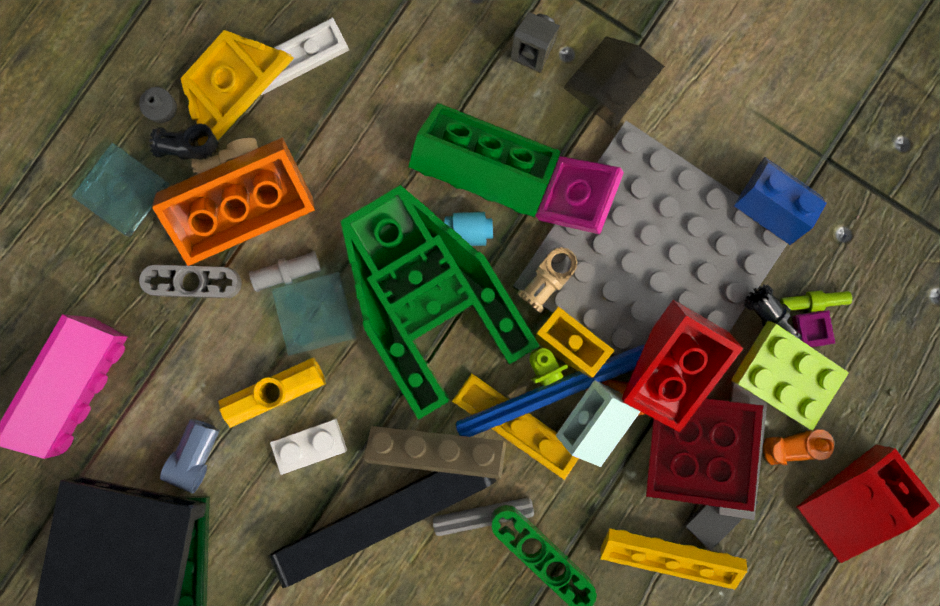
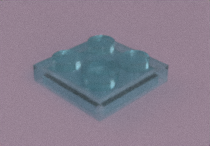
[72,143,170,237]
[272,272,356,356]

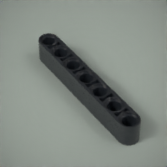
[268,471,497,588]

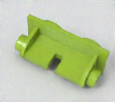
[529,348,568,386]

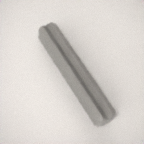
[433,497,534,536]

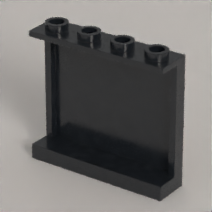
[35,476,207,606]

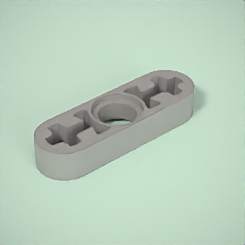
[139,265,242,298]

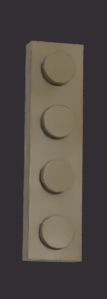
[364,426,506,479]

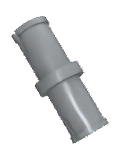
[249,251,321,292]

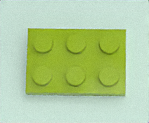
[731,321,849,431]

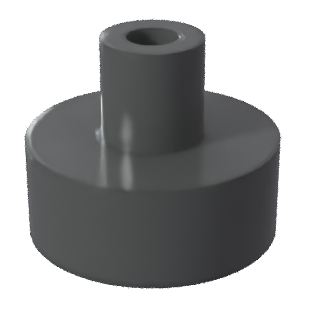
[139,87,177,123]

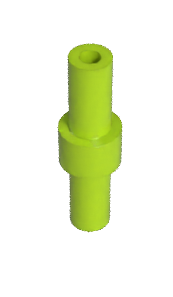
[780,290,852,312]

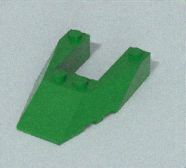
[340,185,539,420]

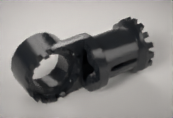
[149,124,219,160]
[744,284,802,339]

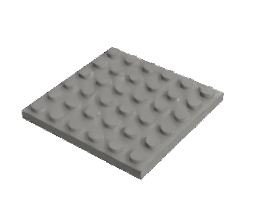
[513,121,788,356]

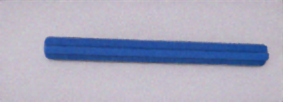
[456,345,645,437]

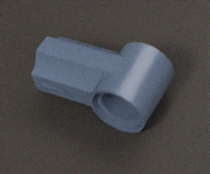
[160,419,220,494]

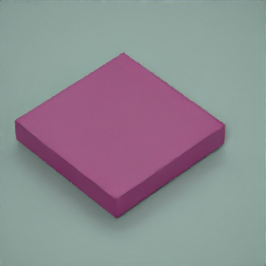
[535,156,624,235]

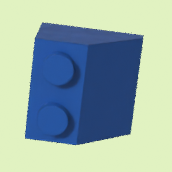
[734,157,827,245]

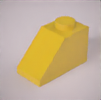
[535,306,614,378]

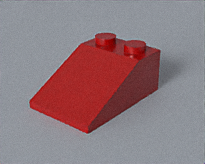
[622,300,743,432]

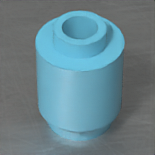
[445,212,493,246]

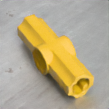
[218,357,326,428]

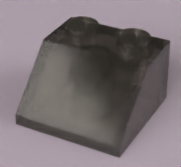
[564,36,665,129]

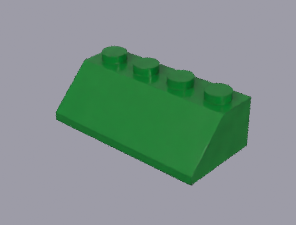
[408,103,561,217]

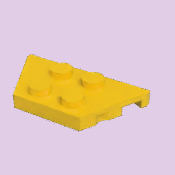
[180,30,294,146]

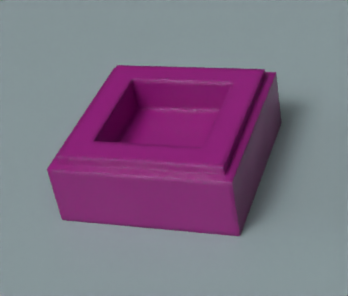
[792,310,835,347]

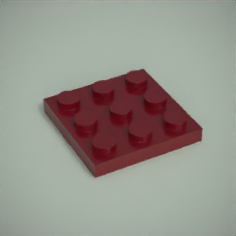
[646,399,764,512]

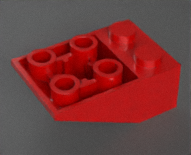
[796,444,940,563]

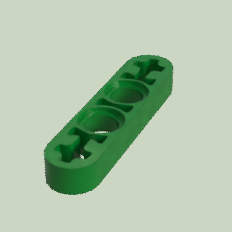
[491,505,597,606]

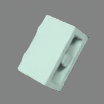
[556,380,641,467]

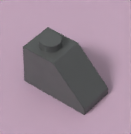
[511,12,560,73]

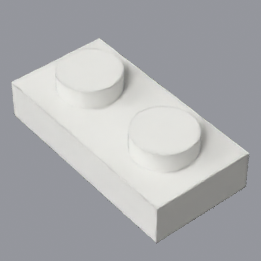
[270,419,348,475]

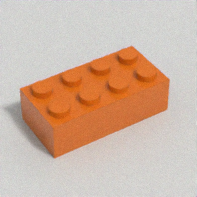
[152,137,315,266]

